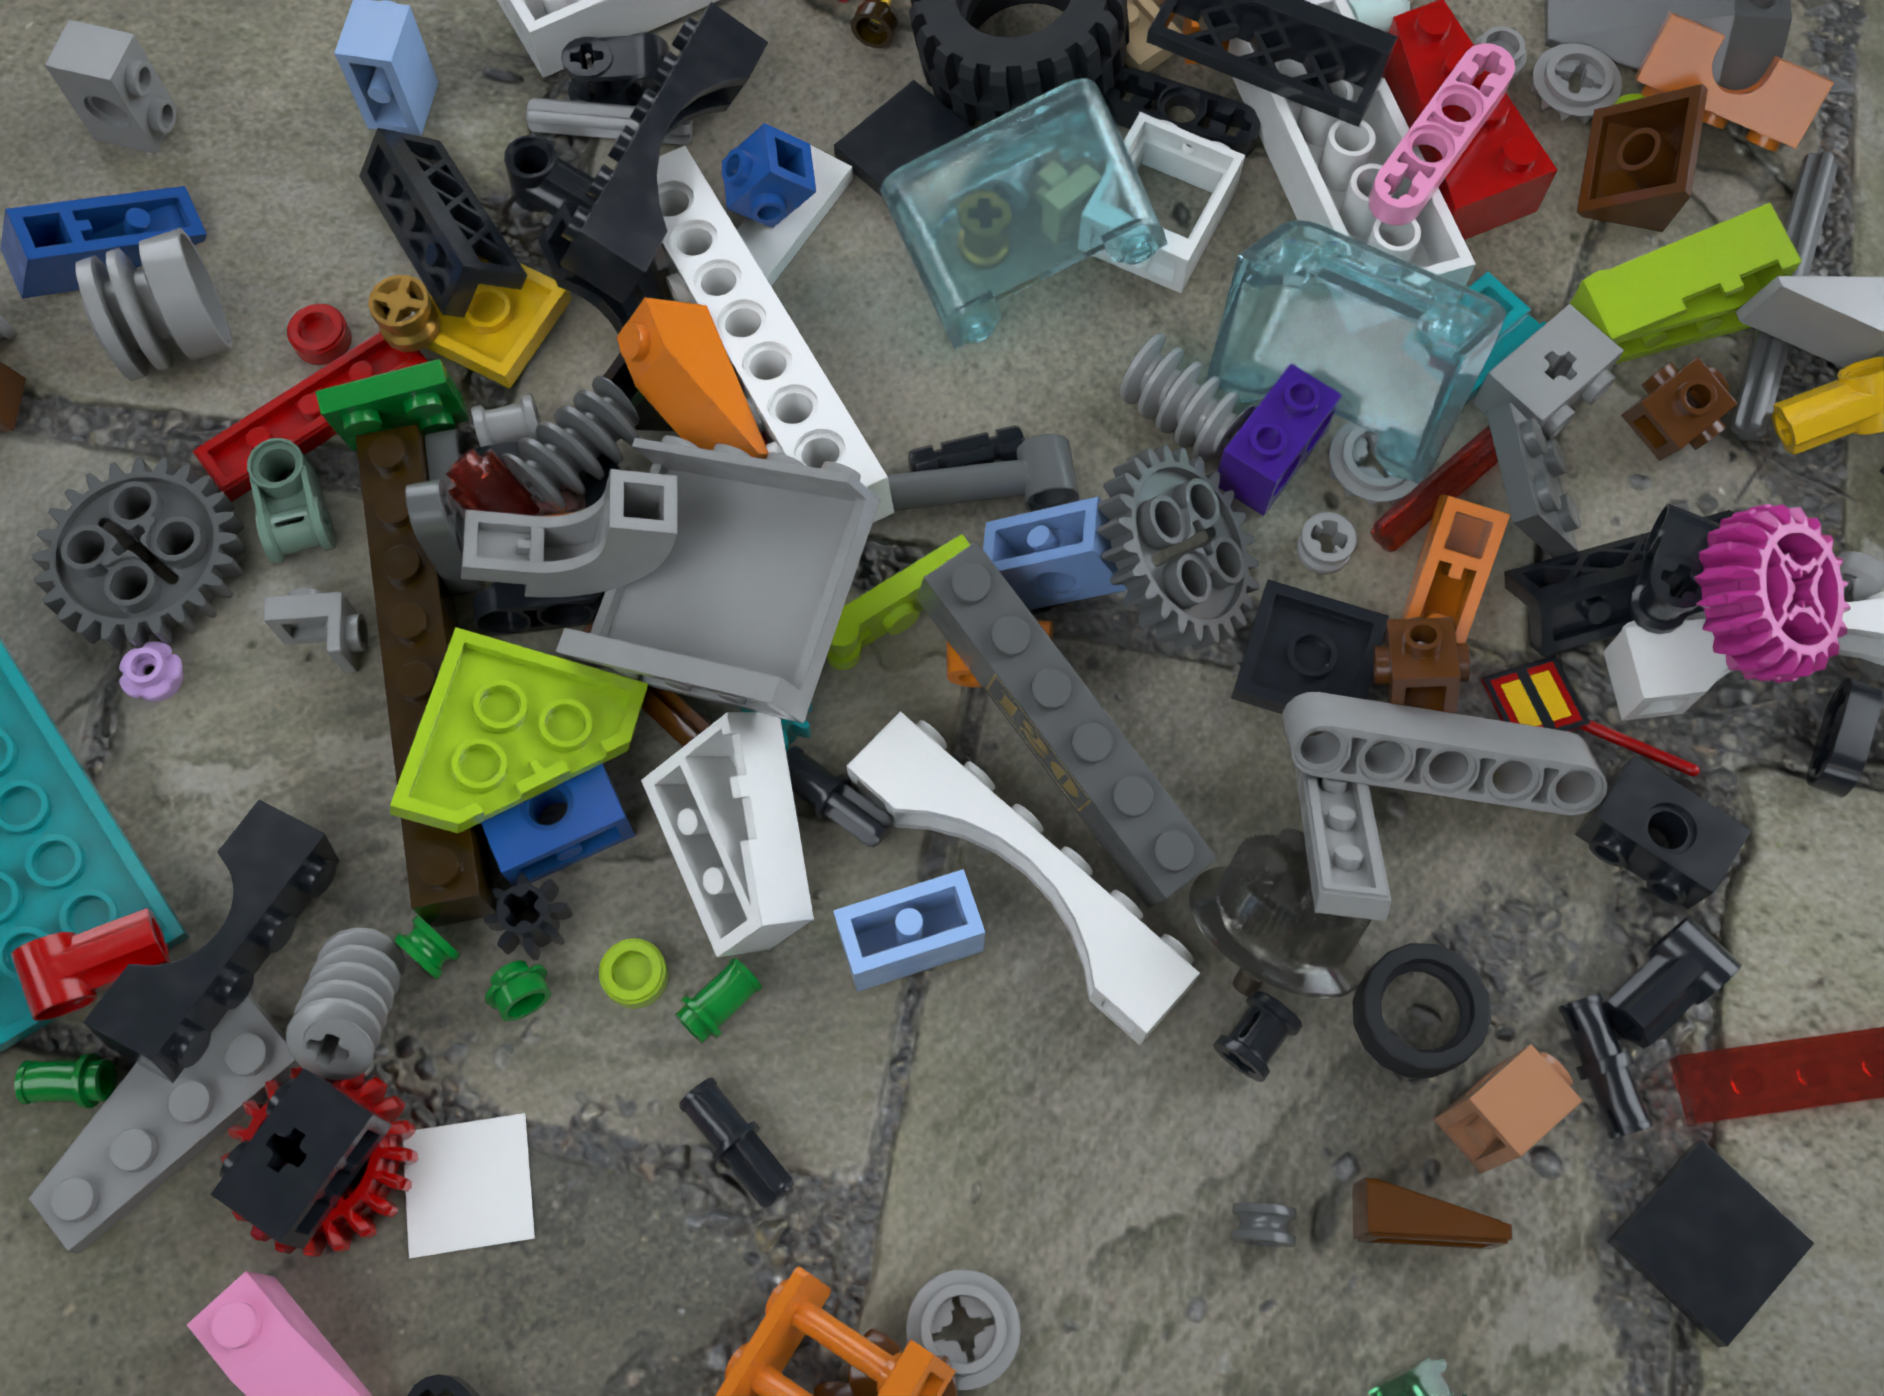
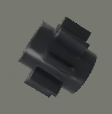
[484,873,573,961]

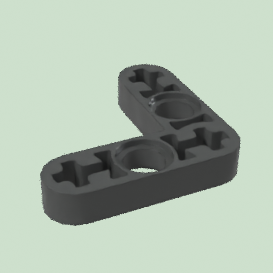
[405,429,485,596]

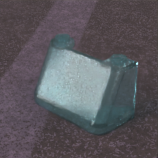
[881,79,1168,349]
[1206,220,1506,484]

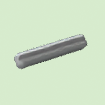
[526,97,693,145]

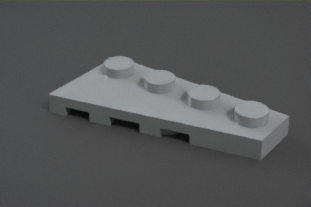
[29,992,301,1254]

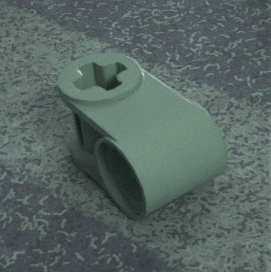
[247,438,336,565]

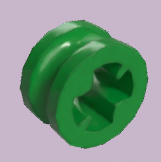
[393,914,462,980]

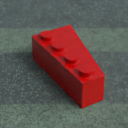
[1384,0,1558,240]

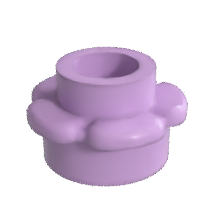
[119,641,183,702]

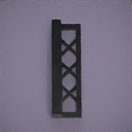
[1146,0,1398,127]
[359,128,528,318]
[1504,510,1734,656]

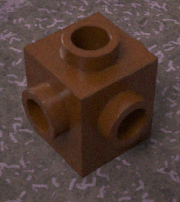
[1621,357,1738,461]
[1373,617,1470,714]

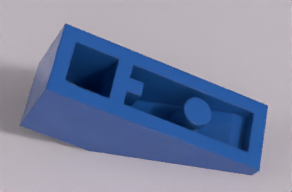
[0,186,207,299]

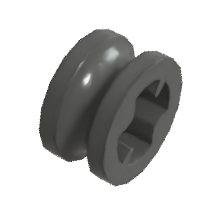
[1231,1202,1297,1247]

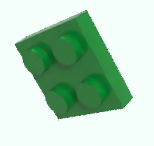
[315,359,469,451]

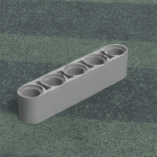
[1282,692,1607,815]

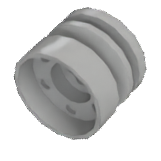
[76,228,233,382]

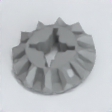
[1530,43,1622,124]
[1327,416,1426,507]
[906,1269,1021,1390]

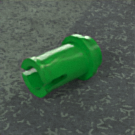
[675,957,763,1044]
[14,1053,116,1109]

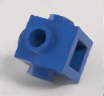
[722,123,816,228]

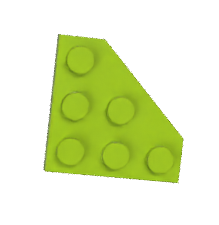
[390,627,648,833]

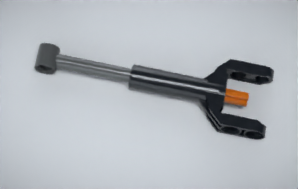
[467,434,1080,635]

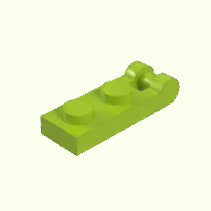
[826,534,970,670]

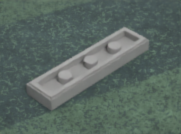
[1294,764,1392,921]

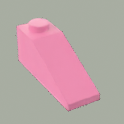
[187,1271,372,1396]

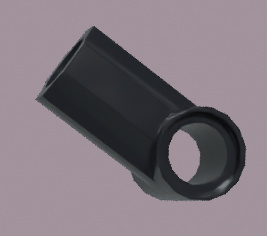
[504,135,595,216]
[1603,915,1742,1049]

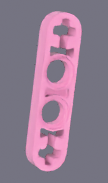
[1368,43,1515,225]

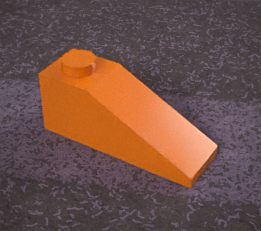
[616,298,769,459]
[1401,495,1511,643]

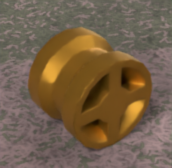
[368,275,441,352]

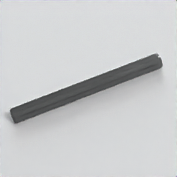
[1729,150,1838,442]

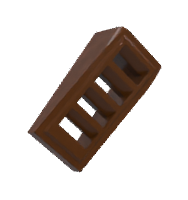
[1352,1177,1513,1250]

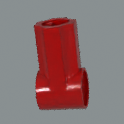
[11,908,171,1021]

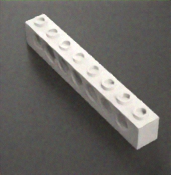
[652,146,894,523]

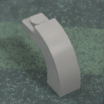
[461,469,677,597]

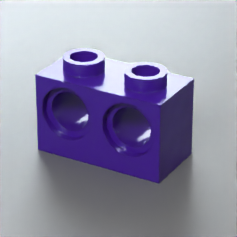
[1218,363,1342,516]

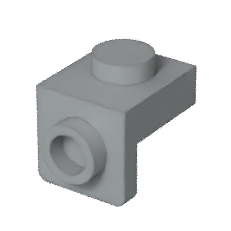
[264,588,368,673]

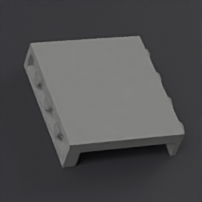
[555,435,880,723]

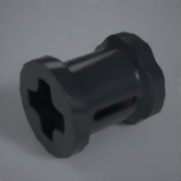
[1213,990,1303,1082]

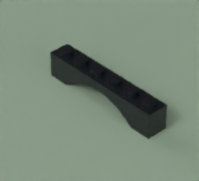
[559,2,768,304]

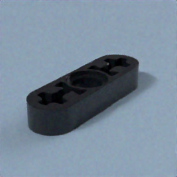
[1102,67,1261,158]

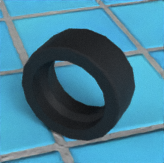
[1352,943,1491,1078]

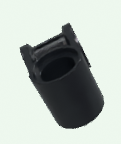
[561,32,670,106]
[1628,503,1720,634]

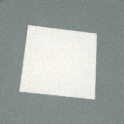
[403,1113,535,1258]

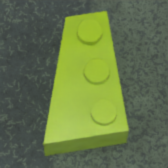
[1569,202,1802,364]

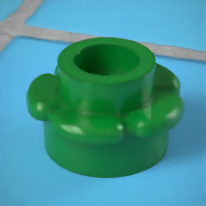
[485,960,551,1021]

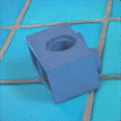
[983,496,1127,610]

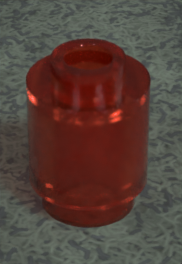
[445,448,540,516]

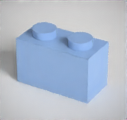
[334,0,439,136]
[833,869,985,992]

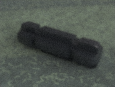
[908,425,1025,472]

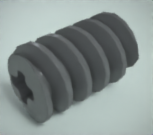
[502,376,640,512]

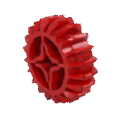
[220,1067,418,1257]

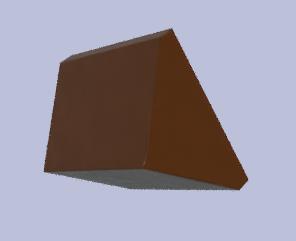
[1577,84,1708,232]

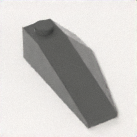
[1544,0,1792,90]

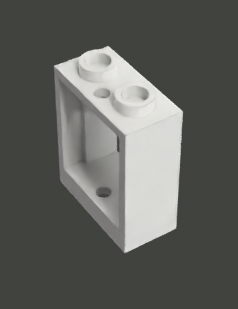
[1077,112,1245,293]

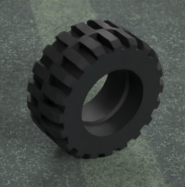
[909,0,1129,134]

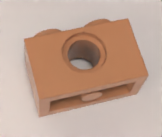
[1433,1044,1583,1173]

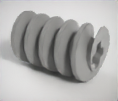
[1120,333,1255,462]
[286,927,406,1080]

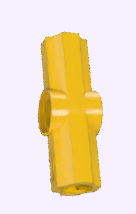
[1771,356,1884,455]

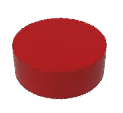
[287,304,352,365]

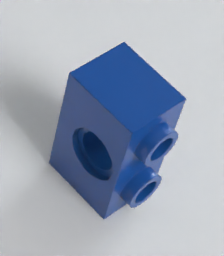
[481,763,636,886]

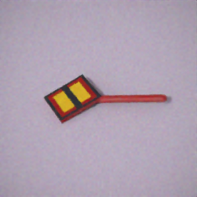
[1481,655,1700,777]

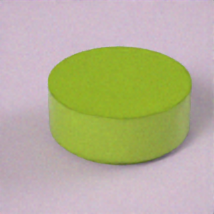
[599,938,669,1009]

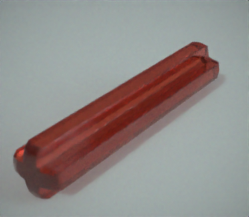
[1370,425,1498,552]

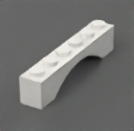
[1603,591,1884,721]
[847,711,1200,1045]

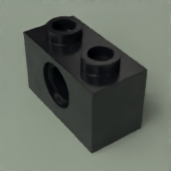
[1574,755,1752,909]

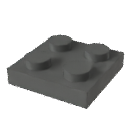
[1486,402,1581,558]

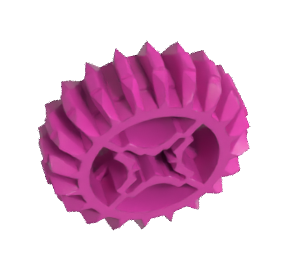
[1694,504,1851,683]

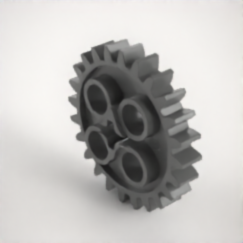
[1097,445,1259,650]
[32,457,247,651]

